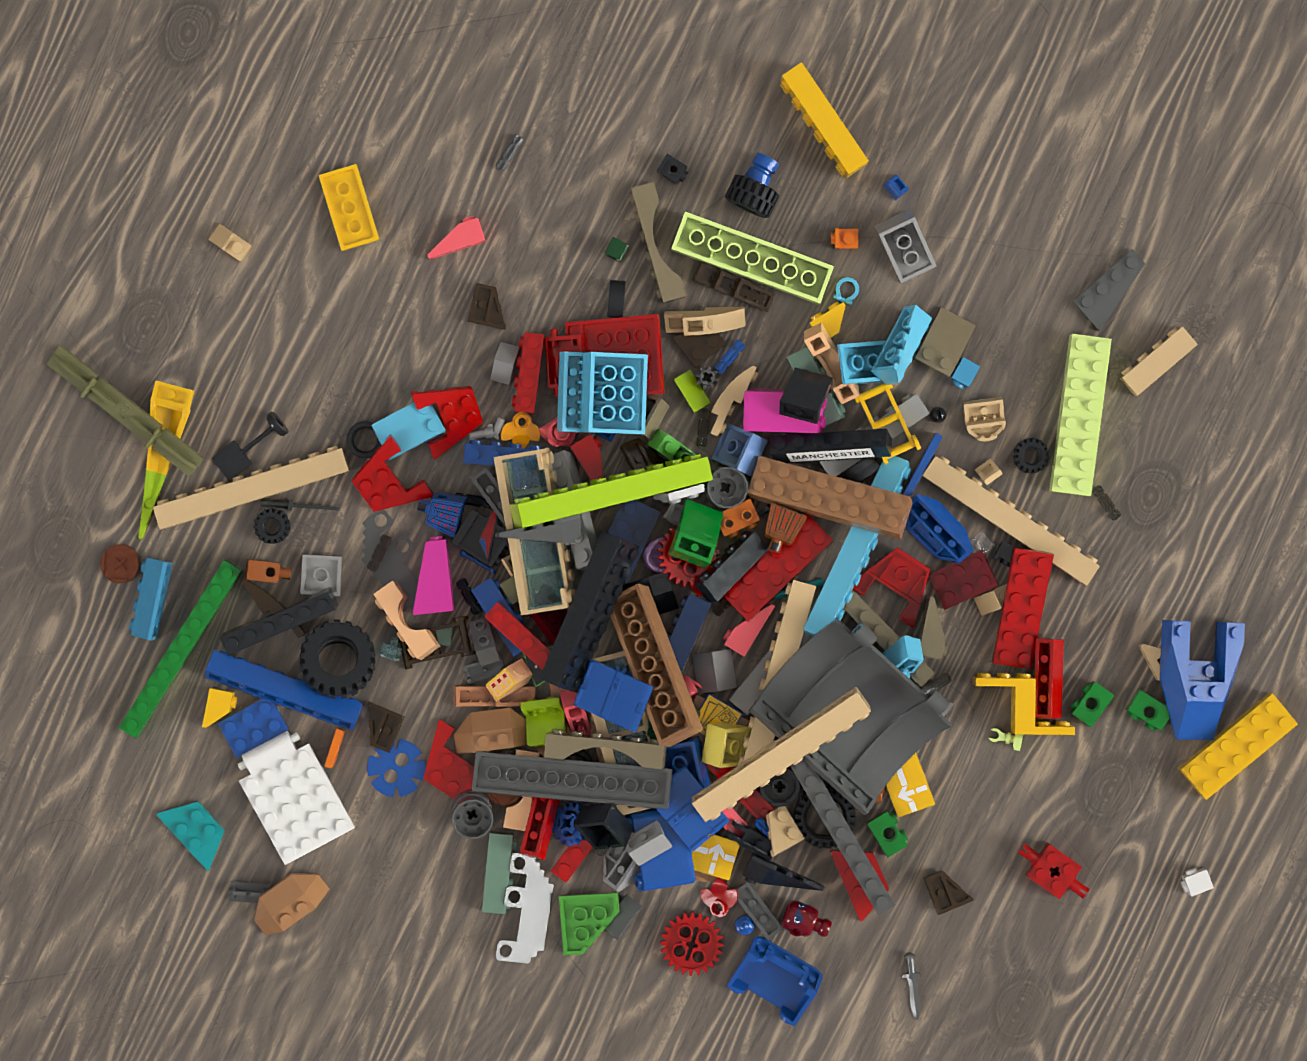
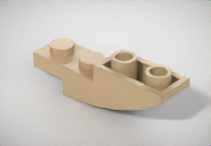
[664,307,746,336]
[710,366,758,437]

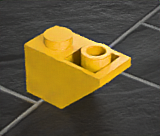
[809,301,846,338]

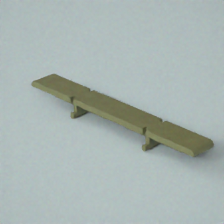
[47,345,204,477]

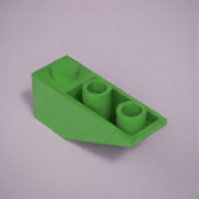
[648,428,710,465]

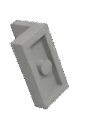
[625,820,672,866]

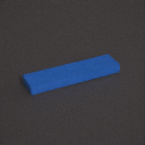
[902,433,943,497]

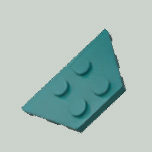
[157,801,225,871]

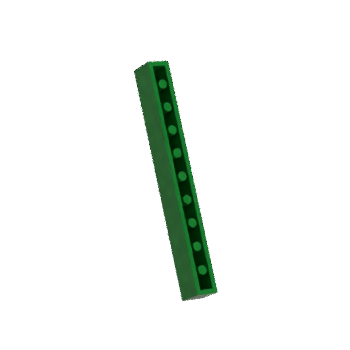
[118,560,244,738]

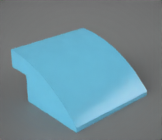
[557,352,648,434]

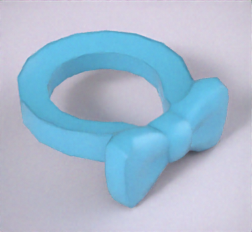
[833,277,859,306]

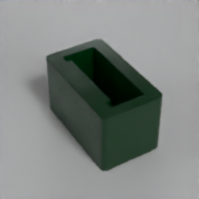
[605,237,629,263]

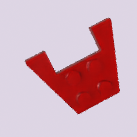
[410,386,483,460]
[352,434,434,512]
[853,547,930,628]
[423,719,492,799]

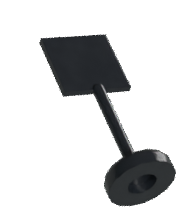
[211,411,289,481]

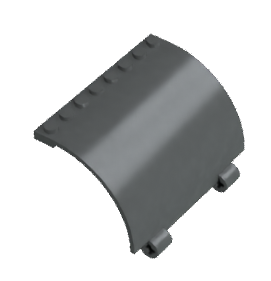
[749,619,952,815]

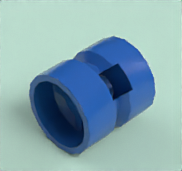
[745,152,779,186]

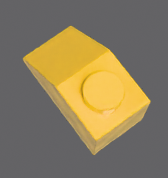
[202,687,237,728]

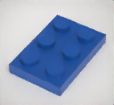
[218,699,289,758]

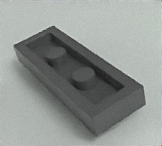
[737,881,784,940]

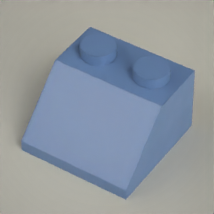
[711,423,768,477]

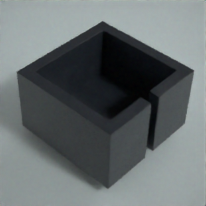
[574,803,634,850]

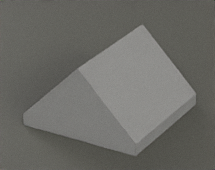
[692,649,737,694]

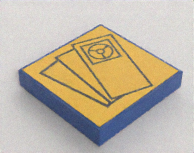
[697,693,743,737]

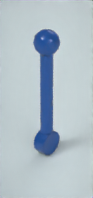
[460,550,497,575]

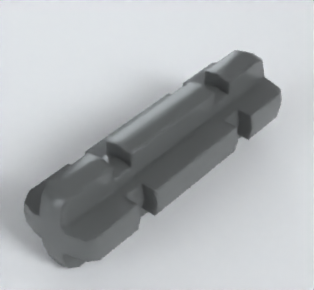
[496,134,523,171]

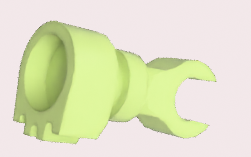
[989,728,1024,751]

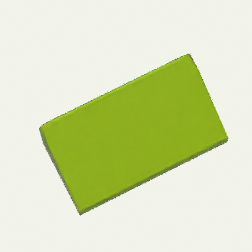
[674,370,711,413]

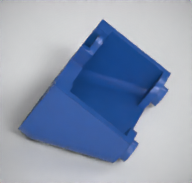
[626,808,695,892]
[726,936,823,1027]

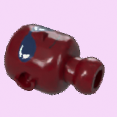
[782,900,832,937]

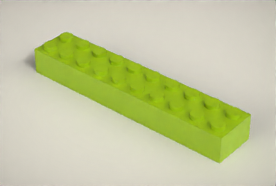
[509,454,713,528]

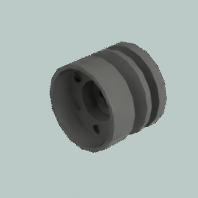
[703,467,748,508]
[451,790,493,839]

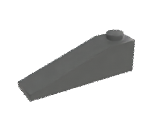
[494,514,581,546]

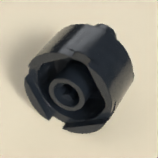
[759,767,800,807]

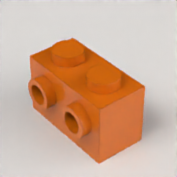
[720,499,760,539]

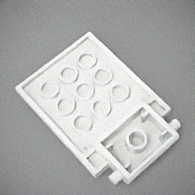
[238,731,355,865]

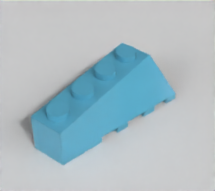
[871,305,932,385]
[882,636,924,679]

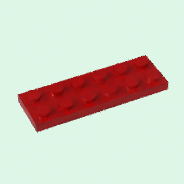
[723,513,833,622]
[992,547,1054,669]

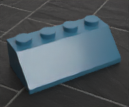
[129,557,173,640]

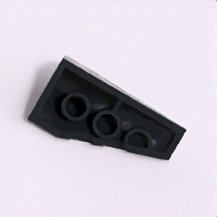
[622,573,679,614]
[742,852,825,891]

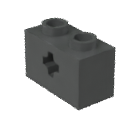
[469,618,500,666]

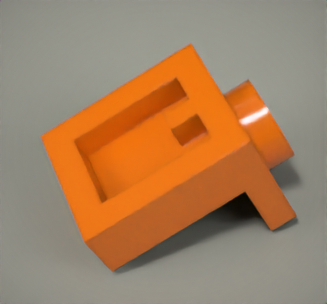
[830,228,858,249]

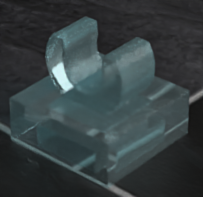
[380,637,402,662]

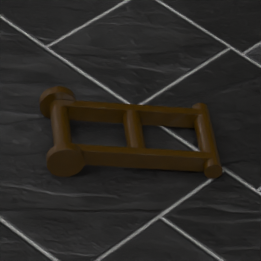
[397,615,476,670]

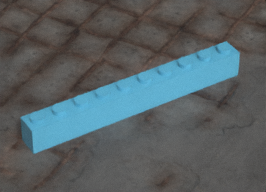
[803,456,911,637]

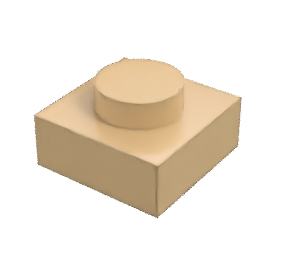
[975,458,1003,485]

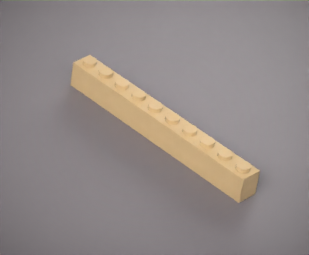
[153,446,350,530]
[922,455,1100,586]
[737,579,816,766]
[692,687,871,822]

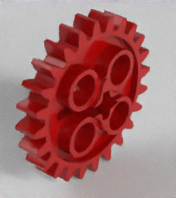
[656,525,720,587]
[660,911,724,976]

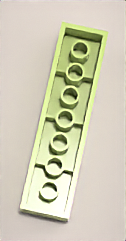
[671,212,834,305]
[1049,334,1112,496]

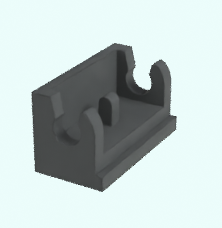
[463,655,505,685]

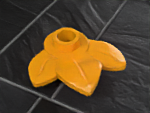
[501,412,540,449]

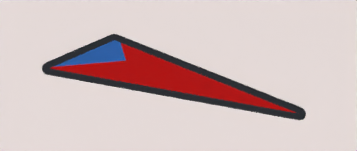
[477,509,498,560]

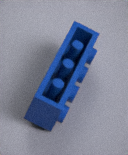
[463,440,543,470]

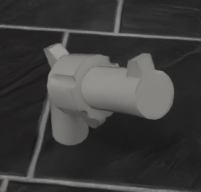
[469,417,505,440]

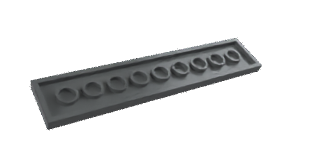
[472,752,673,810]

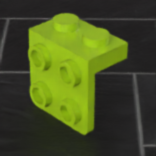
[521,696,566,747]

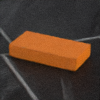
[325,728,345,768]

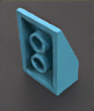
[837,340,886,384]
[371,402,445,460]

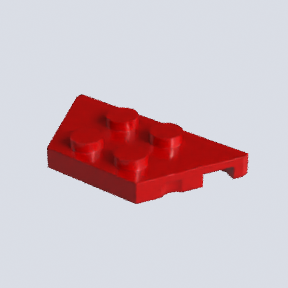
[830,850,889,922]

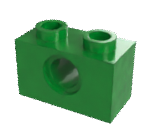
[1070,681,1114,728]
[1125,689,1170,732]
[866,810,908,858]

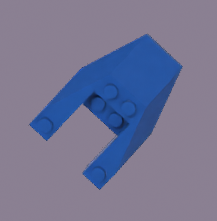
[1160,620,1245,740]

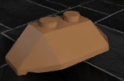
[454,707,527,754]
[254,873,330,935]

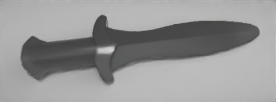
[902,953,922,1020]

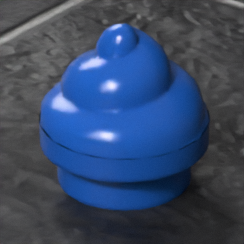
[735,915,754,935]

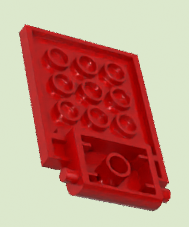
[544,314,665,397]

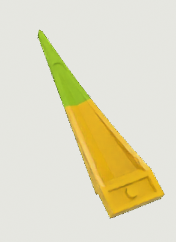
[138,381,194,539]

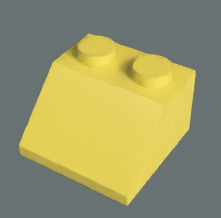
[701,722,750,768]

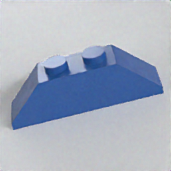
[907,494,973,564]

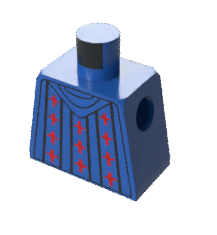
[417,493,467,537]

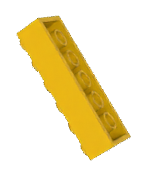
[780,62,869,178]
[1178,692,1298,800]

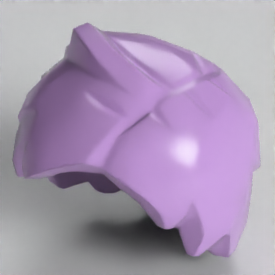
[642,537,676,573]

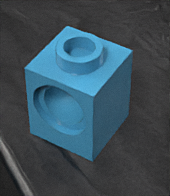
[950,357,980,389]

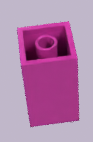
[743,388,827,433]
[413,536,456,615]

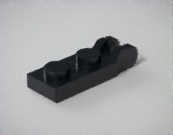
[725,819,772,861]

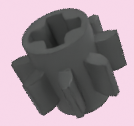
[695,366,719,390]

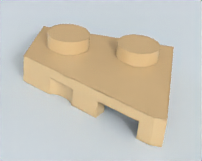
[766,806,805,857]

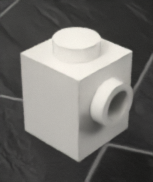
[1181,867,1214,896]

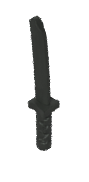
[260,499,340,511]

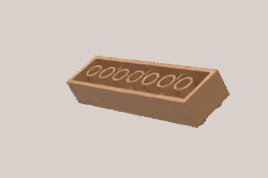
[748,456,913,540]
[611,584,703,747]

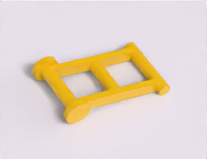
[854,383,921,465]

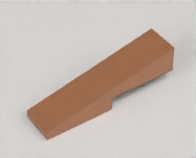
[453,686,535,707]

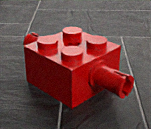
[1018,842,1090,899]

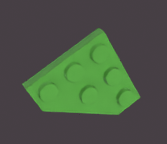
[559,892,620,955]

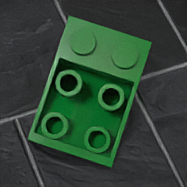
[668,499,723,568]

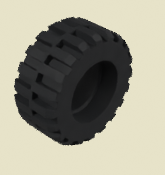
[300,620,375,699]

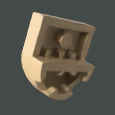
[963,397,1006,441]

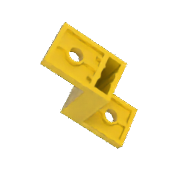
[972,673,1075,735]

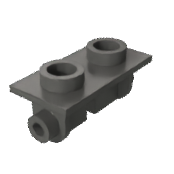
[229,881,270,903]

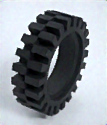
[794,786,856,849]

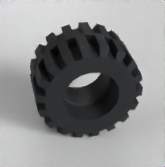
[725,175,779,218]

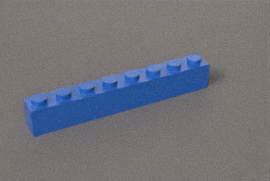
[205,650,363,731]

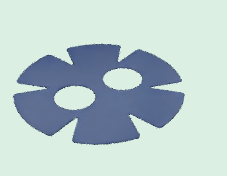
[367,739,426,797]

